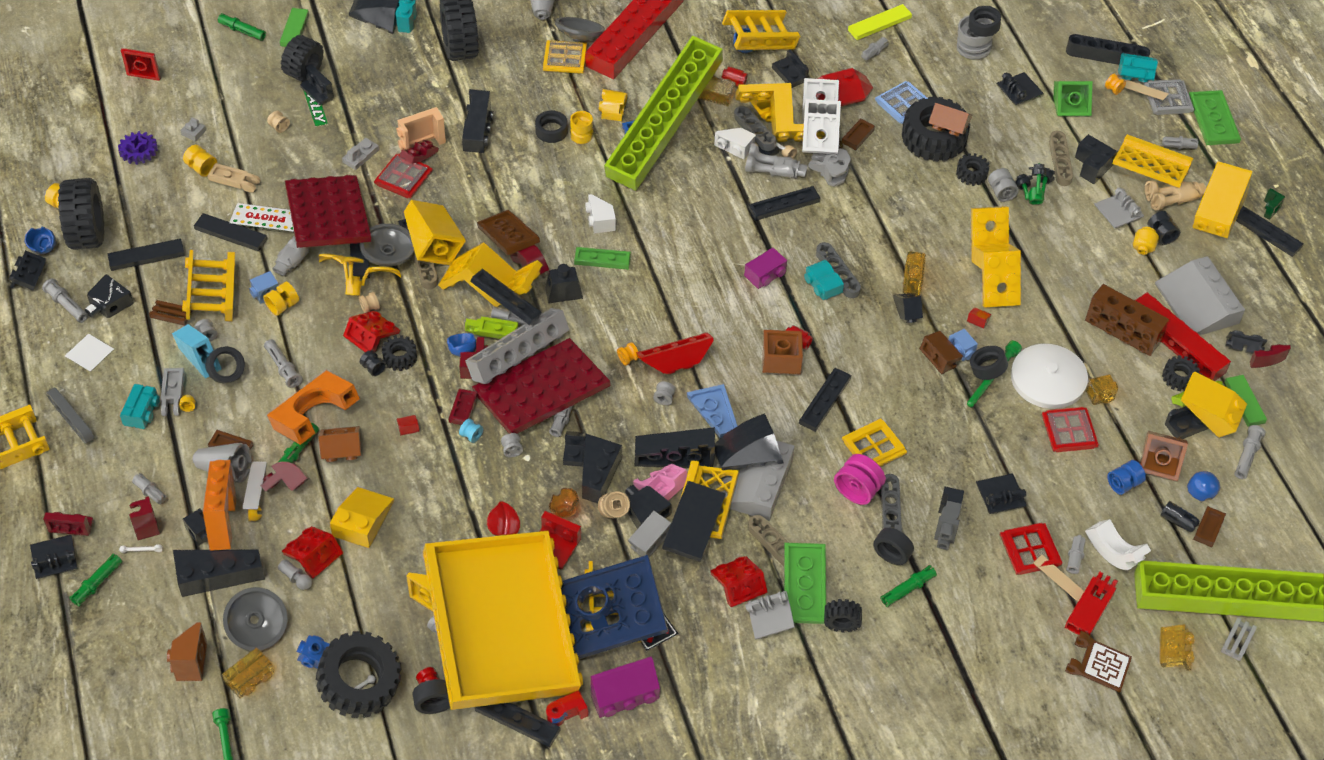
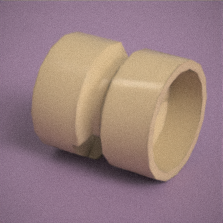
[598,491,630,518]

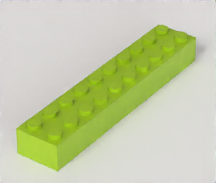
[604,35,723,191]
[1134,560,1324,622]

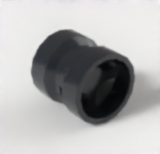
[359,350,386,377]

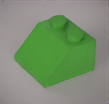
[1053,81,1093,116]

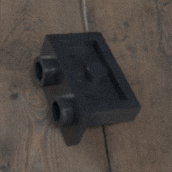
[772,49,809,88]
[300,64,334,105]
[8,250,46,290]
[1165,406,1209,439]

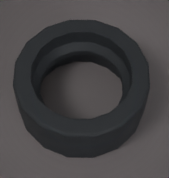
[968,5,1001,37]
[535,110,568,143]
[206,346,245,384]
[970,346,1008,380]
[873,527,914,565]
[412,679,450,714]

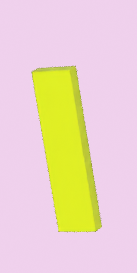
[848,4,912,40]

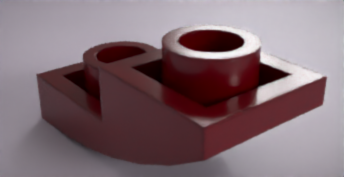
[400,140,439,163]
[1250,344,1291,368]

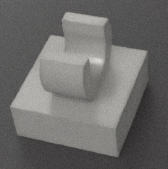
[180,117,206,141]

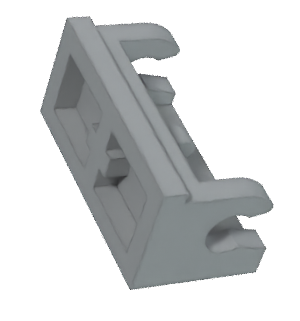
[628,511,671,557]

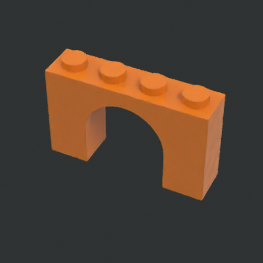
[267,370,360,445]
[203,460,237,551]

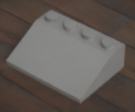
[1155,256,1245,335]
[718,440,795,521]

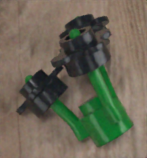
[1015,163,1055,205]

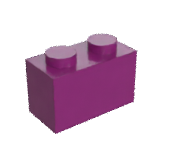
[744,248,787,289]

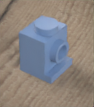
[948,329,978,361]

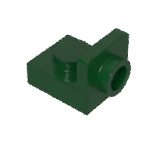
[1264,188,1285,220]

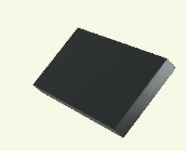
[662,481,726,562]

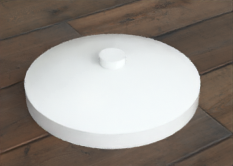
[1011,344,1088,409]

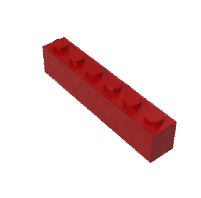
[1135,292,1231,381]

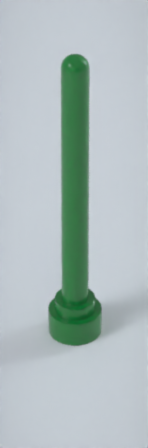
[967,340,1022,407]
[212,708,233,760]

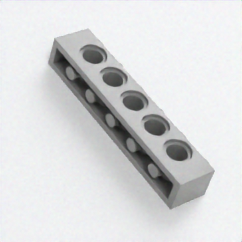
[465,308,569,384]

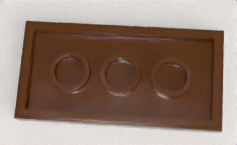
[477,210,540,255]

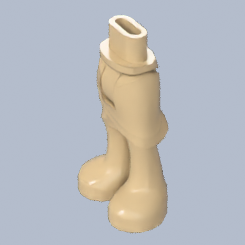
[1144,180,1206,210]

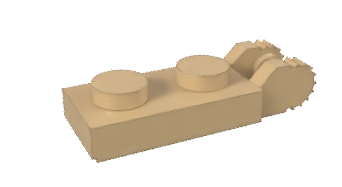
[208,163,261,192]

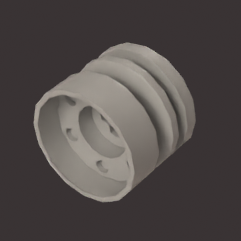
[957,15,993,59]

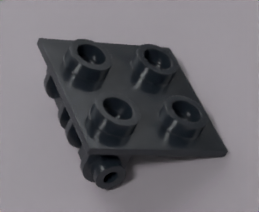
[997,72,1044,105]
[976,473,1027,514]
[30,535,78,579]

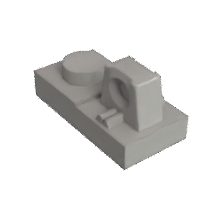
[342,138,379,170]

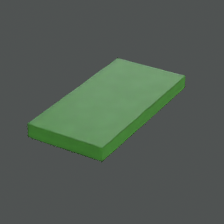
[1189,90,1241,145]
[784,543,826,624]

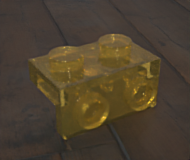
[1160,624,1194,671]

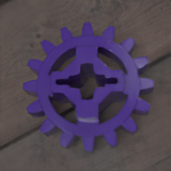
[118,131,158,165]

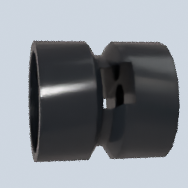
[1147,211,1181,245]

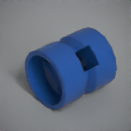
[1107,460,1146,495]

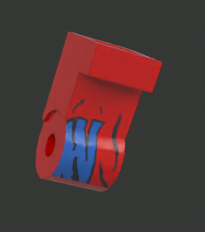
[546,691,588,726]

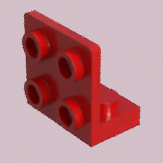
[343,311,400,352]
[539,511,581,570]
[282,526,343,578]
[710,556,768,607]

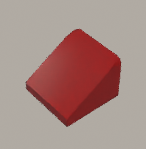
[967,307,992,329]
[396,415,420,436]

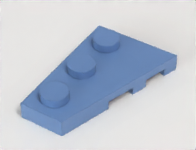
[687,384,737,438]

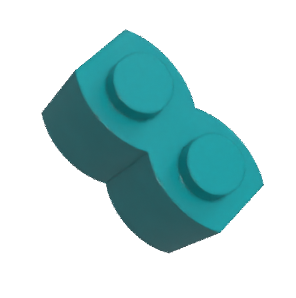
[396,0,417,33]
[804,260,844,300]

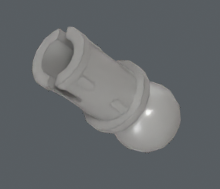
[278,559,312,590]

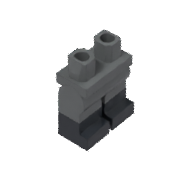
[934,486,964,550]

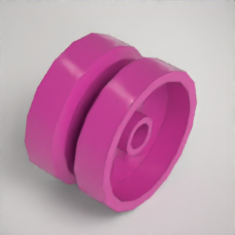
[834,454,886,505]

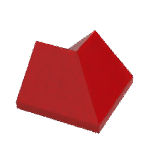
[120,48,161,81]

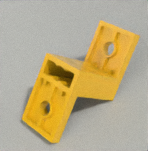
[735,83,826,142]
[971,206,1021,307]
[438,242,542,307]

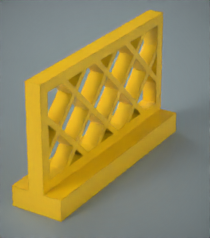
[1112,134,1193,188]
[681,461,739,539]

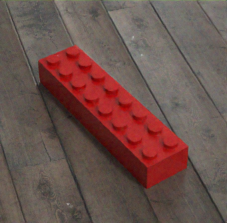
[585,0,684,79]

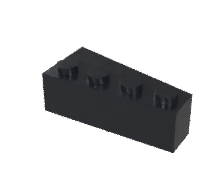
[634,427,715,468]
[173,549,265,597]

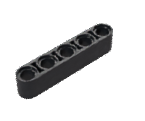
[1066,34,1151,65]

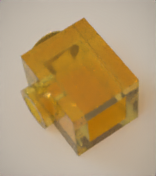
[1085,374,1118,405]

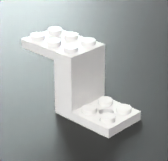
[802,78,841,154]

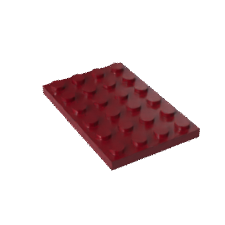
[285,175,371,248]
[472,338,611,434]

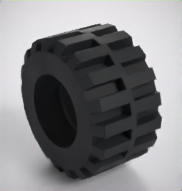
[281,35,324,82]

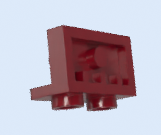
[43,512,94,536]

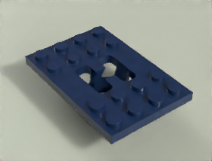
[561,555,668,659]

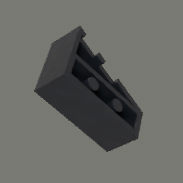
[462,89,494,153]
[582,433,622,503]

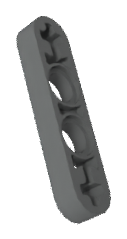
[734,106,776,151]
[816,242,861,298]
[46,387,95,444]
[881,474,902,532]

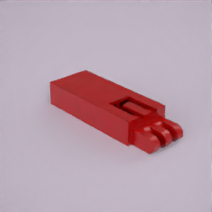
[1064,571,1118,635]

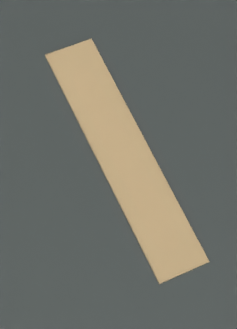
[1119,77,1169,100]
[1034,555,1084,602]

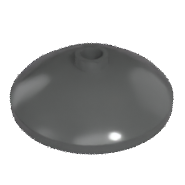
[555,17,605,42]
[360,223,415,266]
[223,587,287,651]

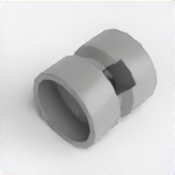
[988,168,1019,202]

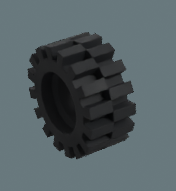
[956,153,990,186]
[382,335,417,371]
[1162,355,1200,392]
[824,599,862,633]

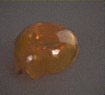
[549,488,579,519]

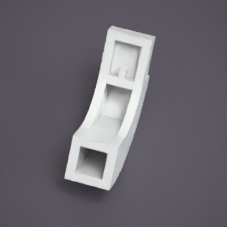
[1085,519,1151,570]

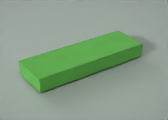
[280,8,309,47]
[574,247,631,270]
[1225,375,1267,427]

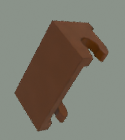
[919,331,963,375]

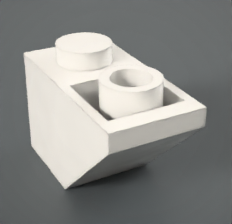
[714,128,756,159]
[585,194,616,233]

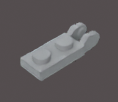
[161,368,185,416]

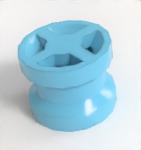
[459,419,484,443]

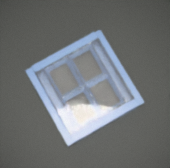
[875,81,928,124]

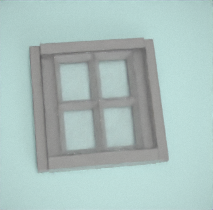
[1144,79,1194,115]

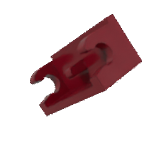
[129,496,160,540]

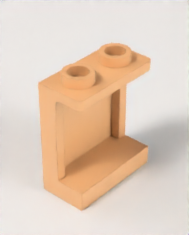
[396,107,446,150]

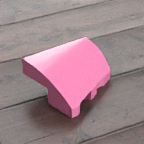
[633,464,688,500]

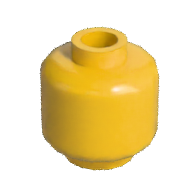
[1133,227,1159,255]

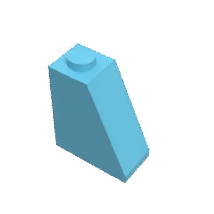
[172,324,222,379]

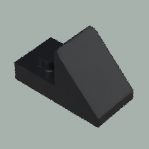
[563,431,586,467]

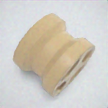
[267,110,290,133]
[359,292,380,313]

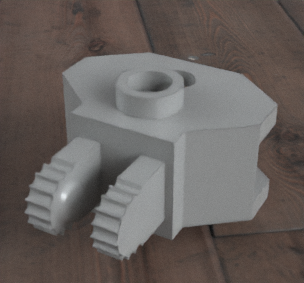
[808,149,851,187]

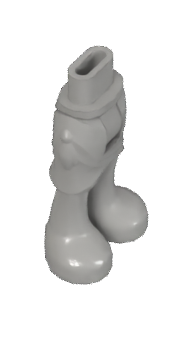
[745,143,808,178]
[272,236,310,276]

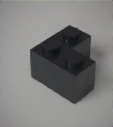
[1075,134,1118,184]

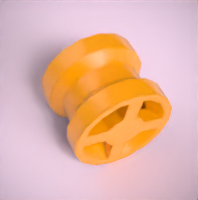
[1105,73,1126,95]
[617,342,639,366]

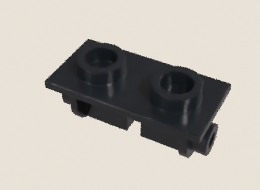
[1225,330,1267,354]

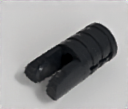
[1160,500,1200,532]

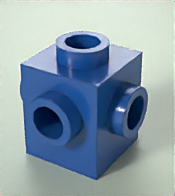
[296,635,330,669]

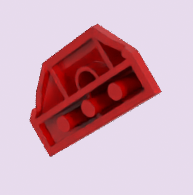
[816,68,873,106]
[636,332,714,374]

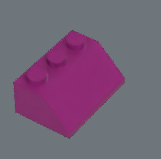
[591,656,660,718]

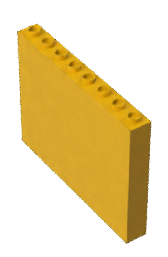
[423,531,583,710]

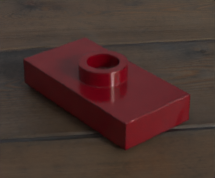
[448,388,478,425]

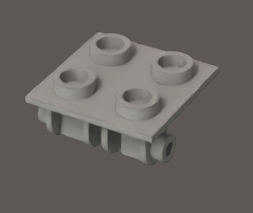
[1094,187,1144,228]
[745,591,795,640]

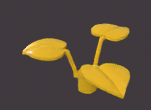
[319,254,401,296]

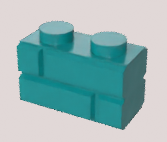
[1118,53,1158,82]
[120,384,160,429]

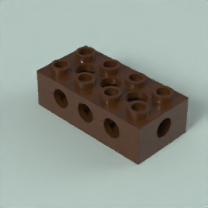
[1085,284,1169,356]

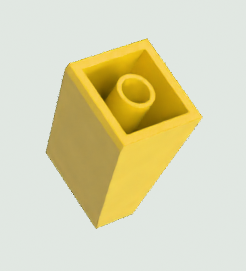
[1193,161,1253,239]
[404,200,466,266]

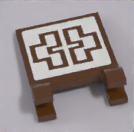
[1065,631,1132,693]

